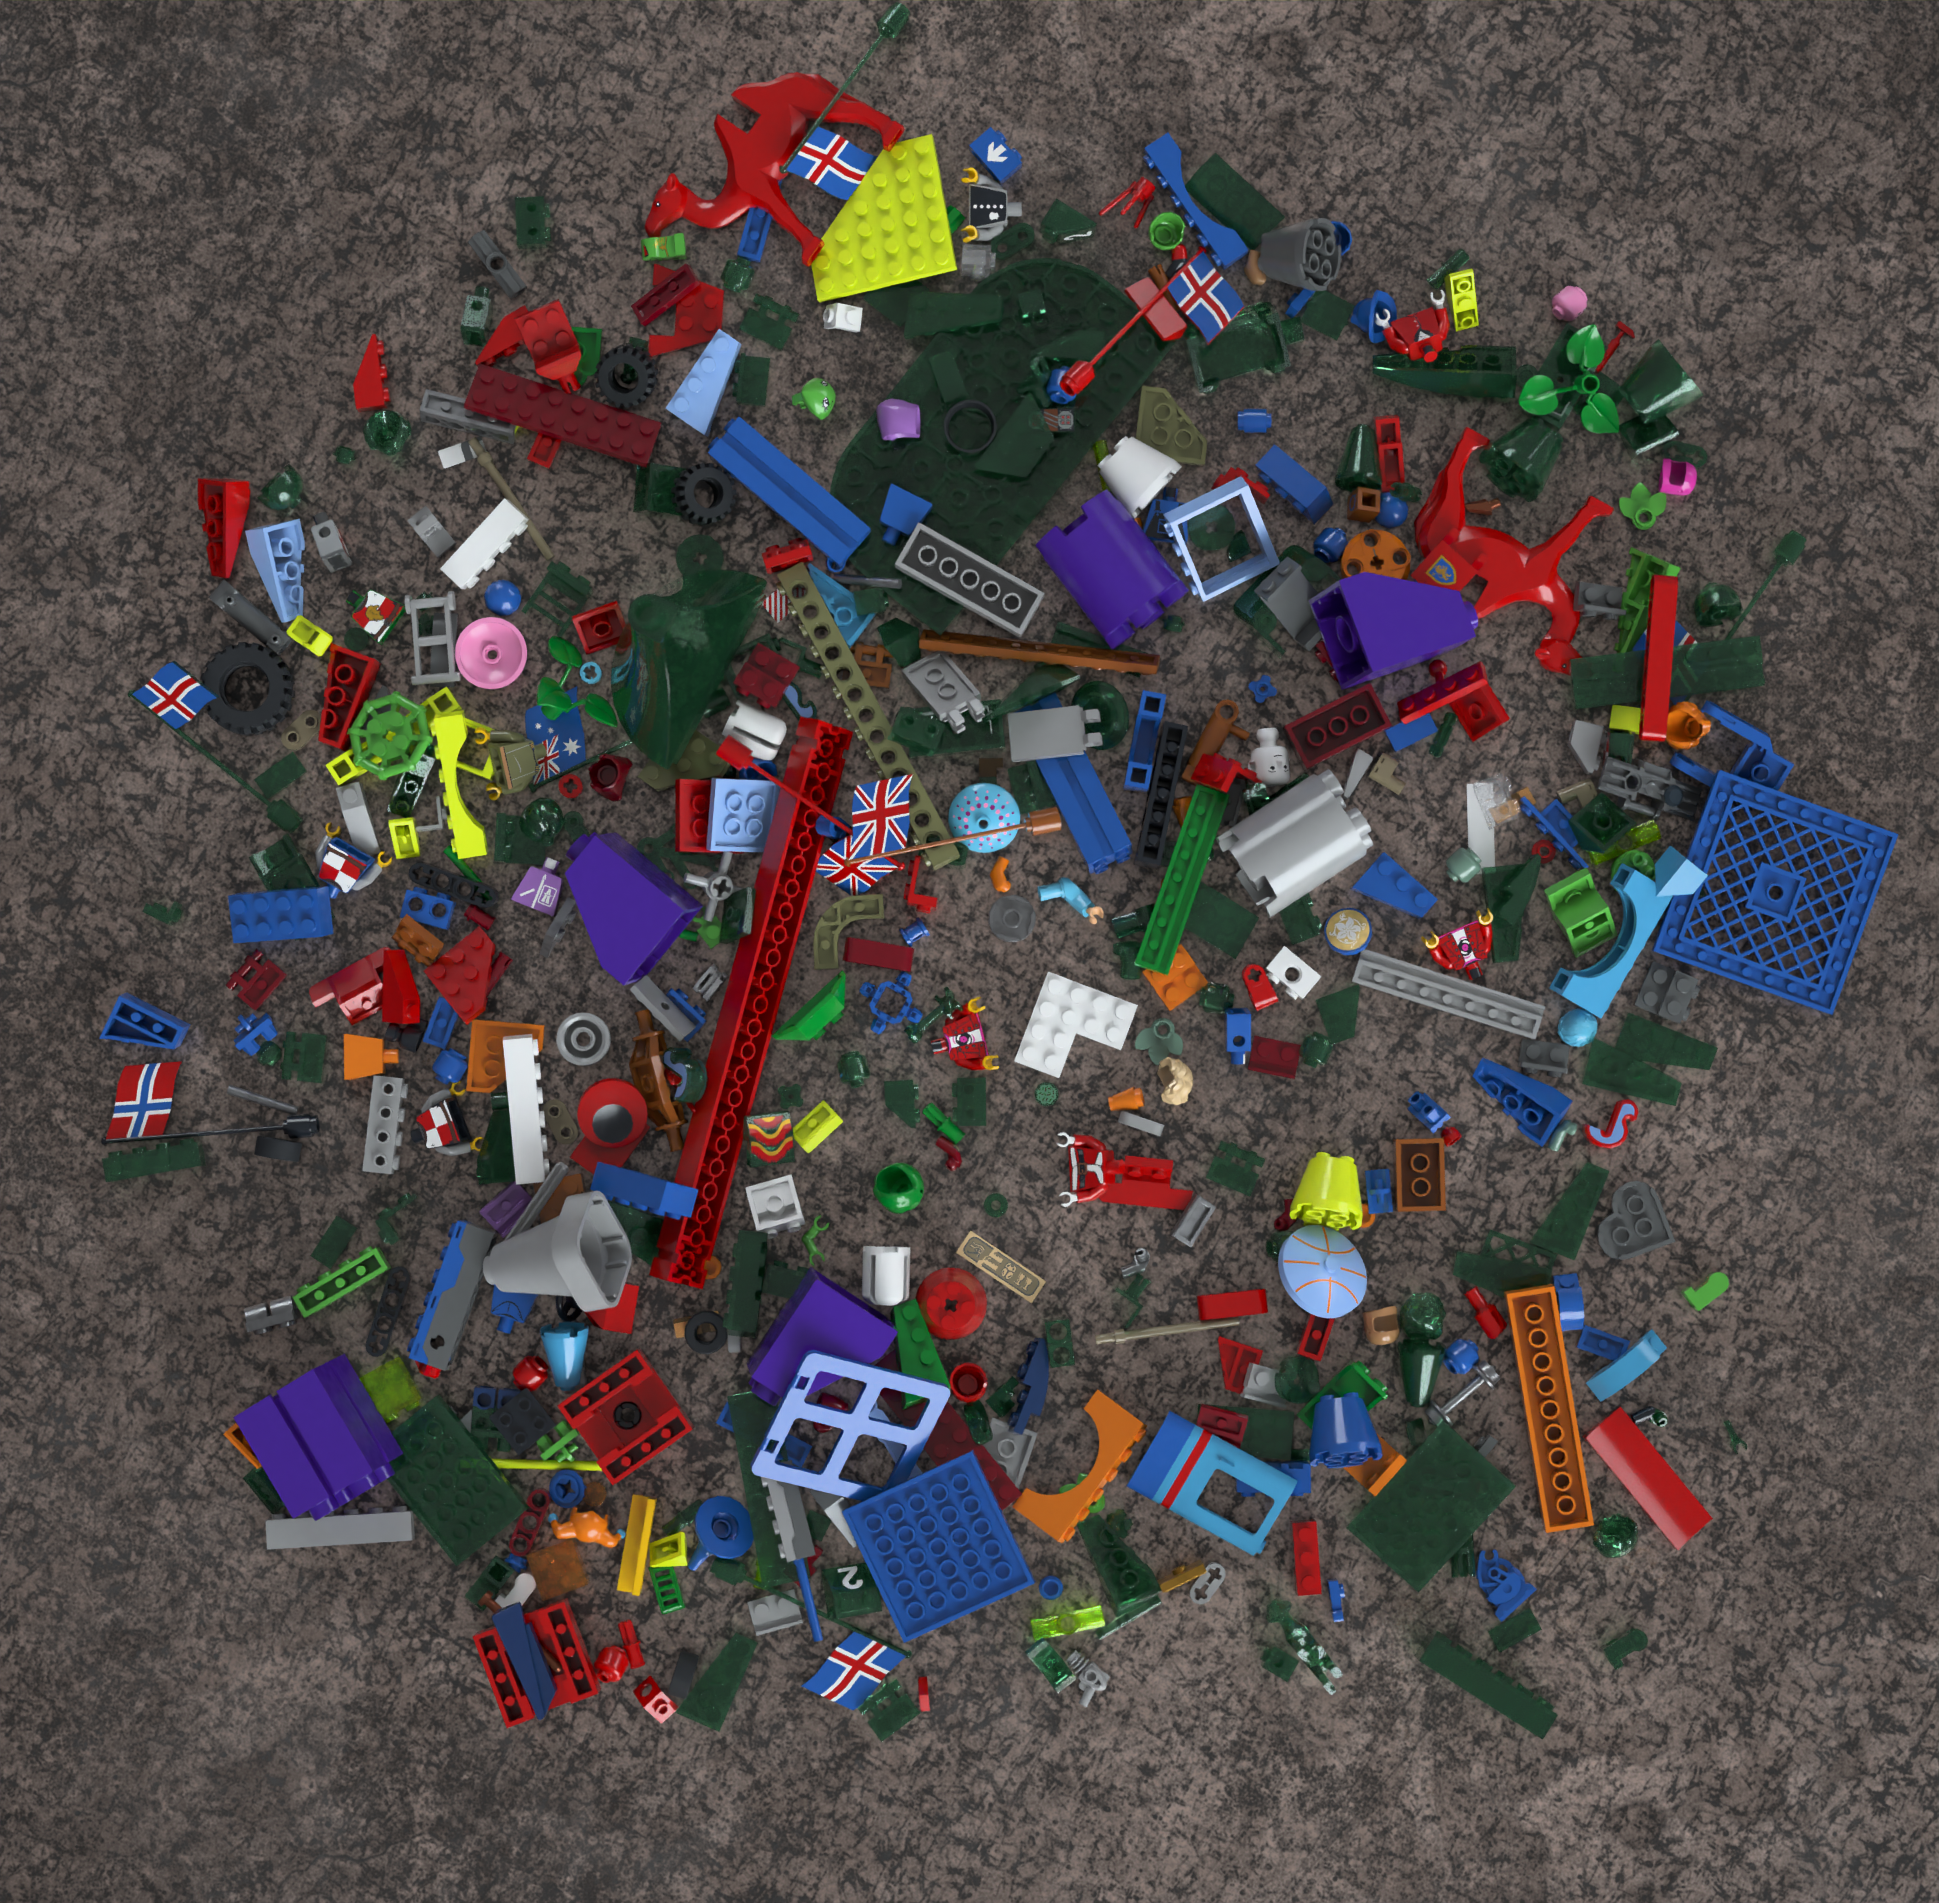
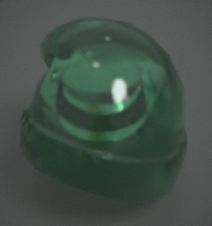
[519,798,563,847]

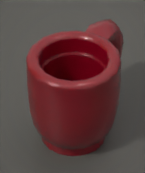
[813,1392,848,1433]

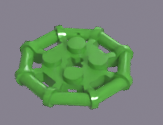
[347,691,433,780]

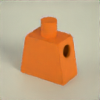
[344,1034,399,1080]

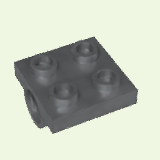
[244,1295,301,1335]

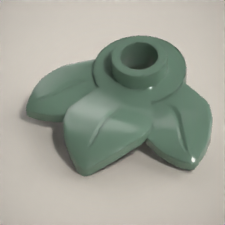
[1135,1018,1183,1065]

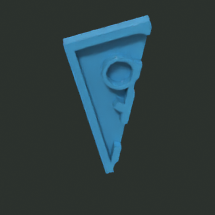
[806,563,877,649]

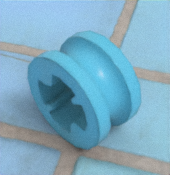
[580,662,602,684]

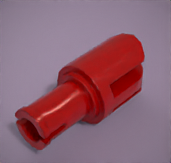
[1464,1286,1507,1339]

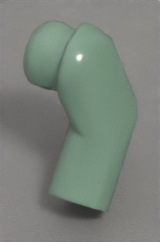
[1547,1120,1578,1151]

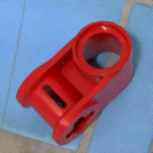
[1242,964,1279,1011]

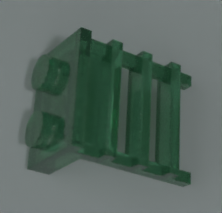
[522,561,594,638]

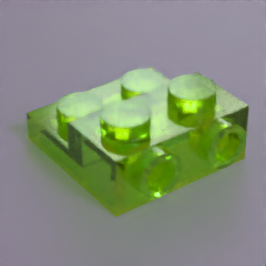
[359,1356,423,1424]

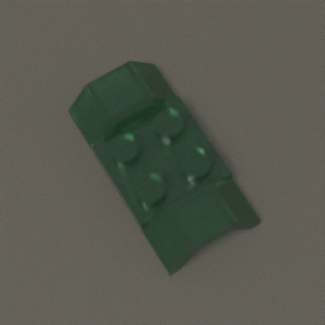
[249,834,335,941]

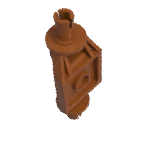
[629,1009,688,1152]

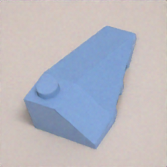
[245,519,305,623]

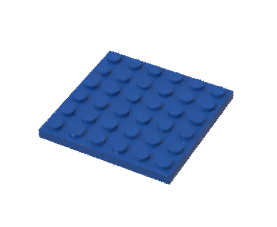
[842,1450,1036,1643]

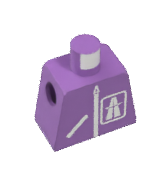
[511,857,564,917]

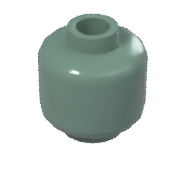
[1446,847,1482,883]

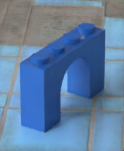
[1123,690,1166,794]

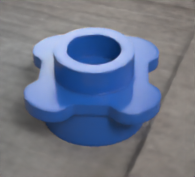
[1249,675,1277,703]

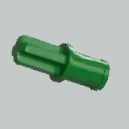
[922,1103,966,1144]

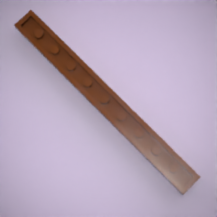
[919,629,1160,675]

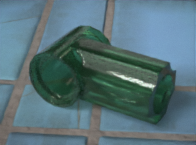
[1111,903,1155,939]

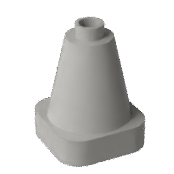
[483,1191,632,1312]

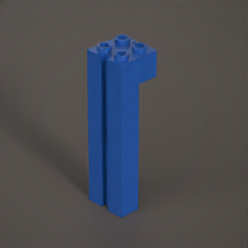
[708,417,871,567]
[1014,693,1133,874]

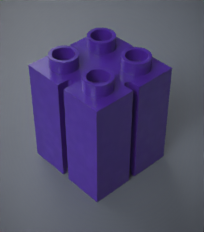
[233,1354,403,1521]

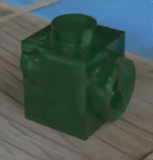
[1260,1644,1299,1682]

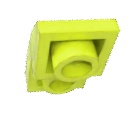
[1609,705,1641,734]

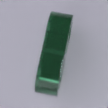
[1661,441,1707,469]
[963,1400,993,1446]

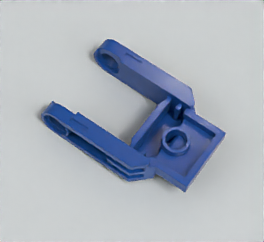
[1669,700,1794,791]

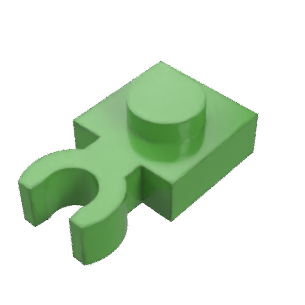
[693,906,730,950]

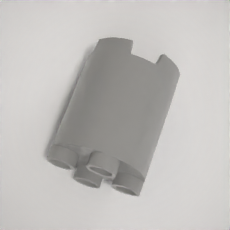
[1216,769,1373,918]

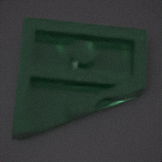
[1315,984,1360,1045]

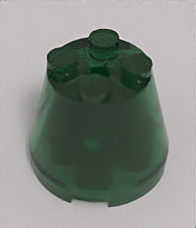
[1617,339,1704,425]
[1479,416,1563,502]

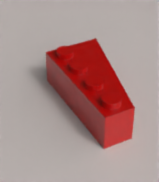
[318,643,381,752]

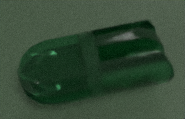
[1449,1525,1476,1578]

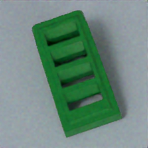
[648,1566,686,1615]

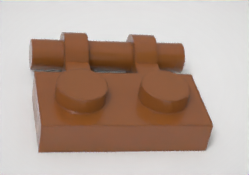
[842,642,894,689]
[391,914,444,967]

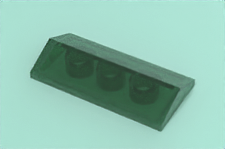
[1185,153,1285,250]

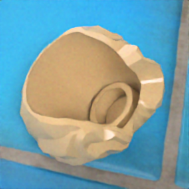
[1157,1057,1193,1105]

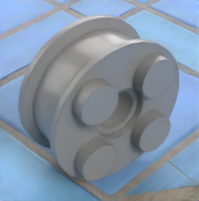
[556,1013,611,1066]

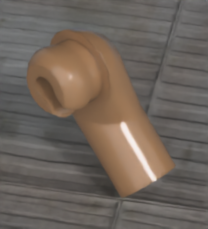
[1244,250,1266,286]

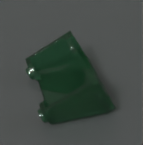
[1181,302,1291,394]

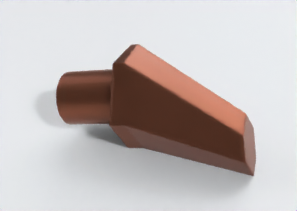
[1465,498,1501,516]

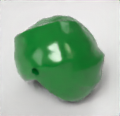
[873,1163,924,1214]

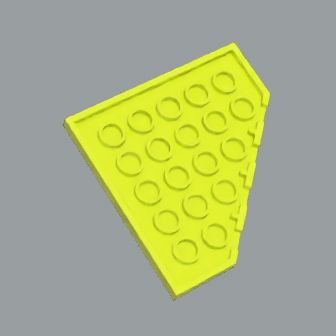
[811,134,957,303]

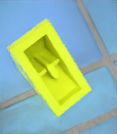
[389,817,420,859]
[649,1532,688,1567]

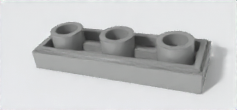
[630,975,696,1041]

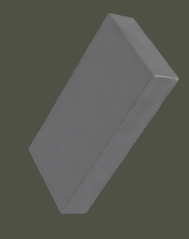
[1170,1194,1216,1247]

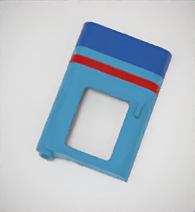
[1126,1411,1297,1556]

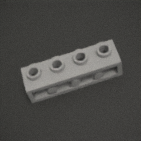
[362,1075,408,1174]

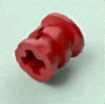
[558,774,583,798]

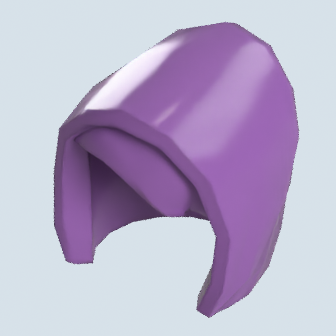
[876,399,920,440]

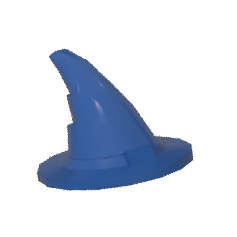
[687,1496,755,1571]

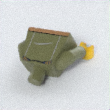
[474,727,547,800]

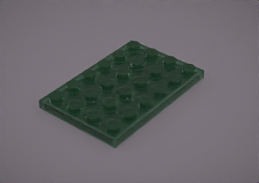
[387,1394,530,1566]
[1346,1420,1516,1592]

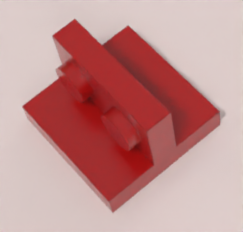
[1449,684,1510,742]

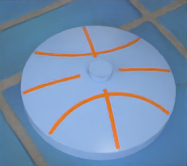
[1278,1225,1367,1318]

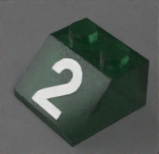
[1040,198,1097,245]
[821,1562,882,1619]

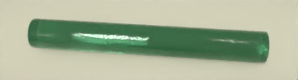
[1096,1595,1162,1640]

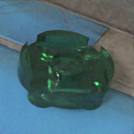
[1188,504,1236,551]
[676,534,724,583]
[1275,1355,1320,1404]

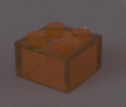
[526,1538,590,1601]

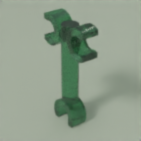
[904,987,963,1044]

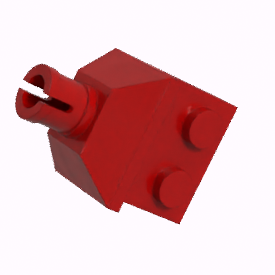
[515,299,581,394]

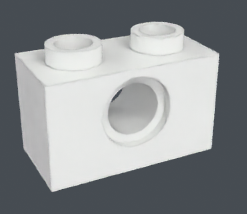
[1265,946,1321,1000]

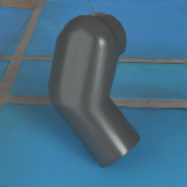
[1120,1248,1150,1279]

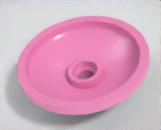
[455,617,527,689]

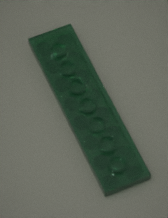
[727,1392,811,1588]

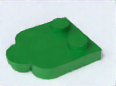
[568,327,603,387]

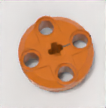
[1340,529,1411,580]

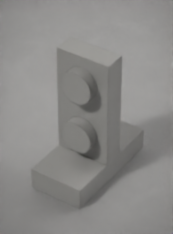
[407,506,457,558]

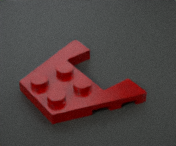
[648,264,724,358]

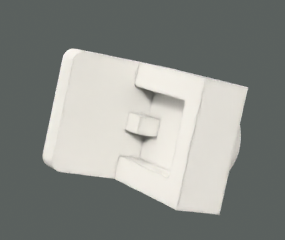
[823,303,863,332]

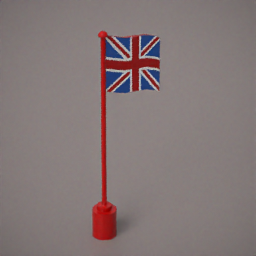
[716,735,905,896]

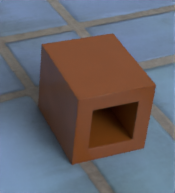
[1347,487,1380,523]

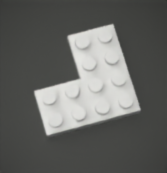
[1014,972,1138,1078]

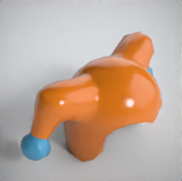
[548,1507,626,1548]

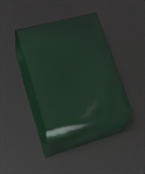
[1042,1317,1075,1368]

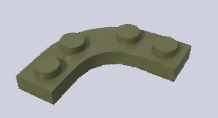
[813,894,884,970]

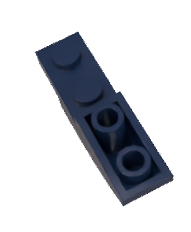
[1008,1338,1049,1435]

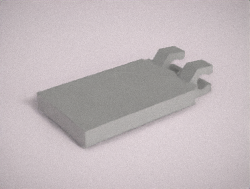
[901,651,986,734]
[1007,705,1103,762]
[983,1417,1038,1512]

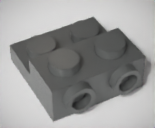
[1633,961,1701,1024]

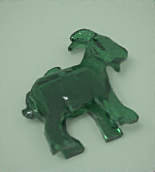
[1266,1598,1343,1695]

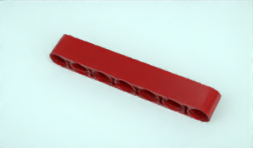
[1639,574,1678,742]

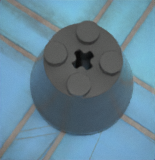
[1258,218,1341,291]

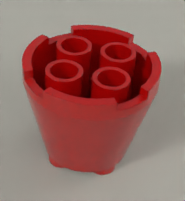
[915,1267,987,1340]

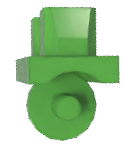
[536,1420,580,1463]

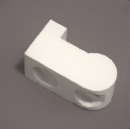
[495,1572,537,1608]

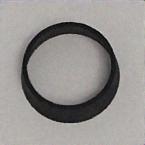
[944,400,997,453]

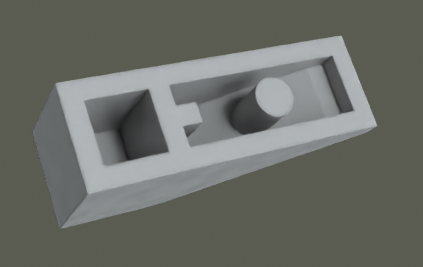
[336,782,381,856]

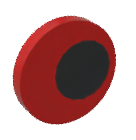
[577,1078,648,1148]

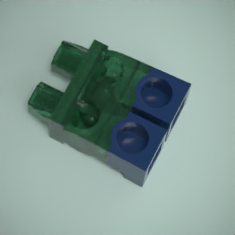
[471,1385,522,1452]

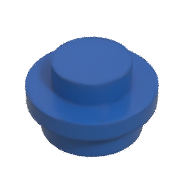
[504,1553,528,1573]
[1039,1576,1063,1600]

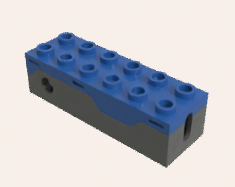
[407,1220,499,1378]

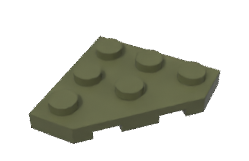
[1135,386,1207,466]
[637,719,731,792]

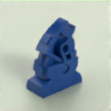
[1476,1549,1537,1622]

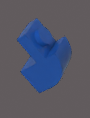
[1553,1273,1584,1331]

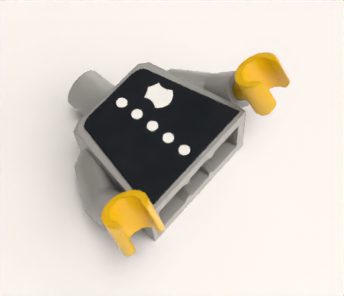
[961,167,1022,243]

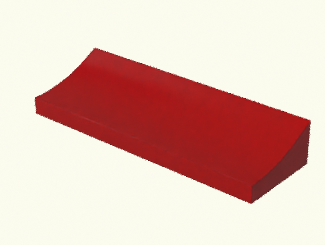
[1582,1406,1713,1550]

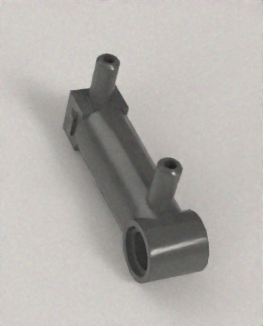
[208,579,293,655]

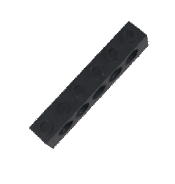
[1134,721,1188,870]

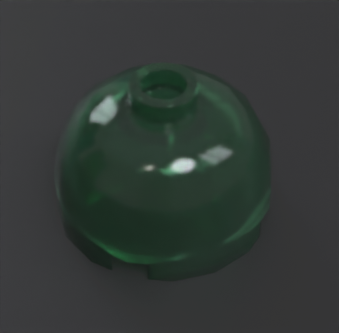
[256,464,304,511]
[1693,582,1743,627]

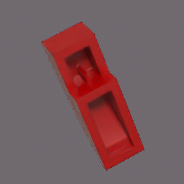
[1373,414,1405,492]

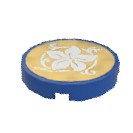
[1324,908,1372,956]

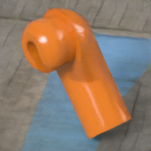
[990,856,1011,893]

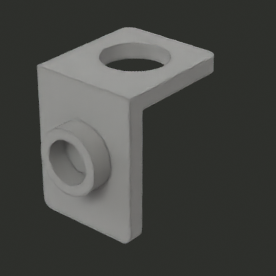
[415,795,448,832]

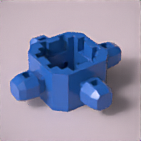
[859,971,923,1034]

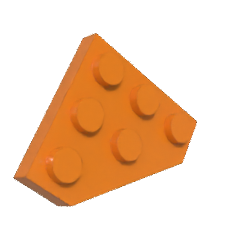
[466,1019,545,1093]

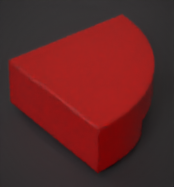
[918,1676,930,1712]

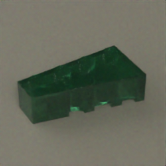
[723,1230,768,1338]

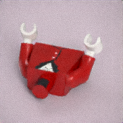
[1374,290,1450,362]

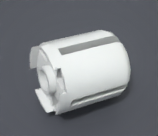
[719,700,786,761]
[862,1246,910,1305]

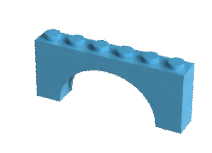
[1549,863,1673,1018]

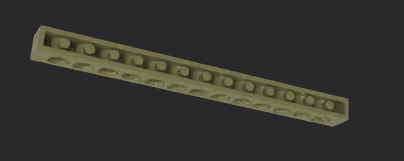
[776,562,960,871]

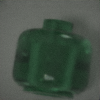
[256,1041,282,1067]

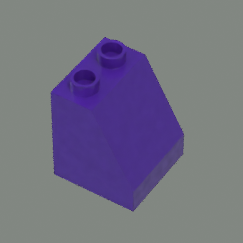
[1308,572,1478,690]
[565,832,703,986]
[746,1267,898,1406]

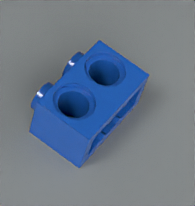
[400,887,456,930]

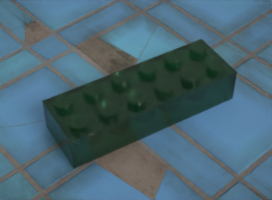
[1414,1631,1558,1740]

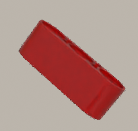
[1196,1289,1268,1320]

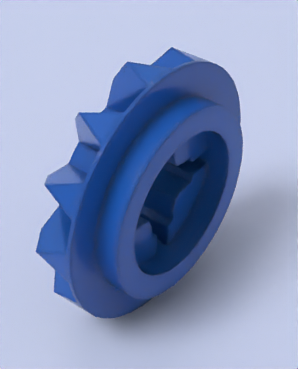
[549,1469,586,1508]

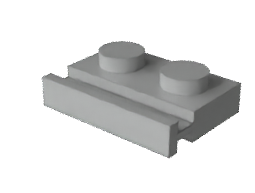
[1240,1362,1295,1409]
[747,1588,803,1636]

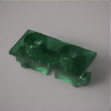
[1242,779,1270,816]

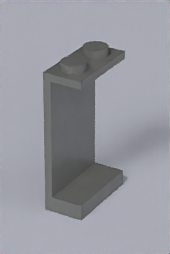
[1254,556,1322,651]

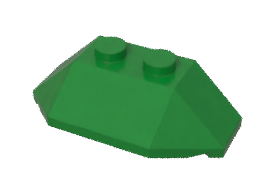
[772,970,846,1041]

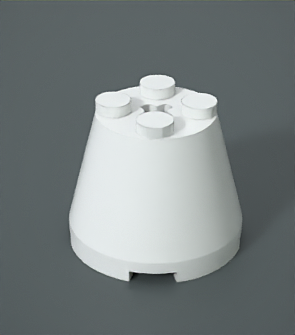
[1098,436,1182,519]

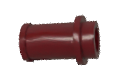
[464,904,496,931]

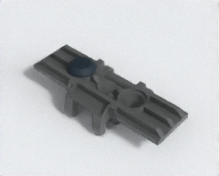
[1597,756,1702,821]

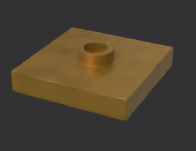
[1157,1560,1207,1593]

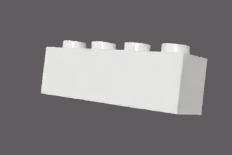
[440,498,529,589]

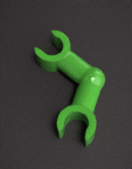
[801,1215,829,1266]

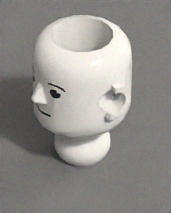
[1248,728,1290,787]

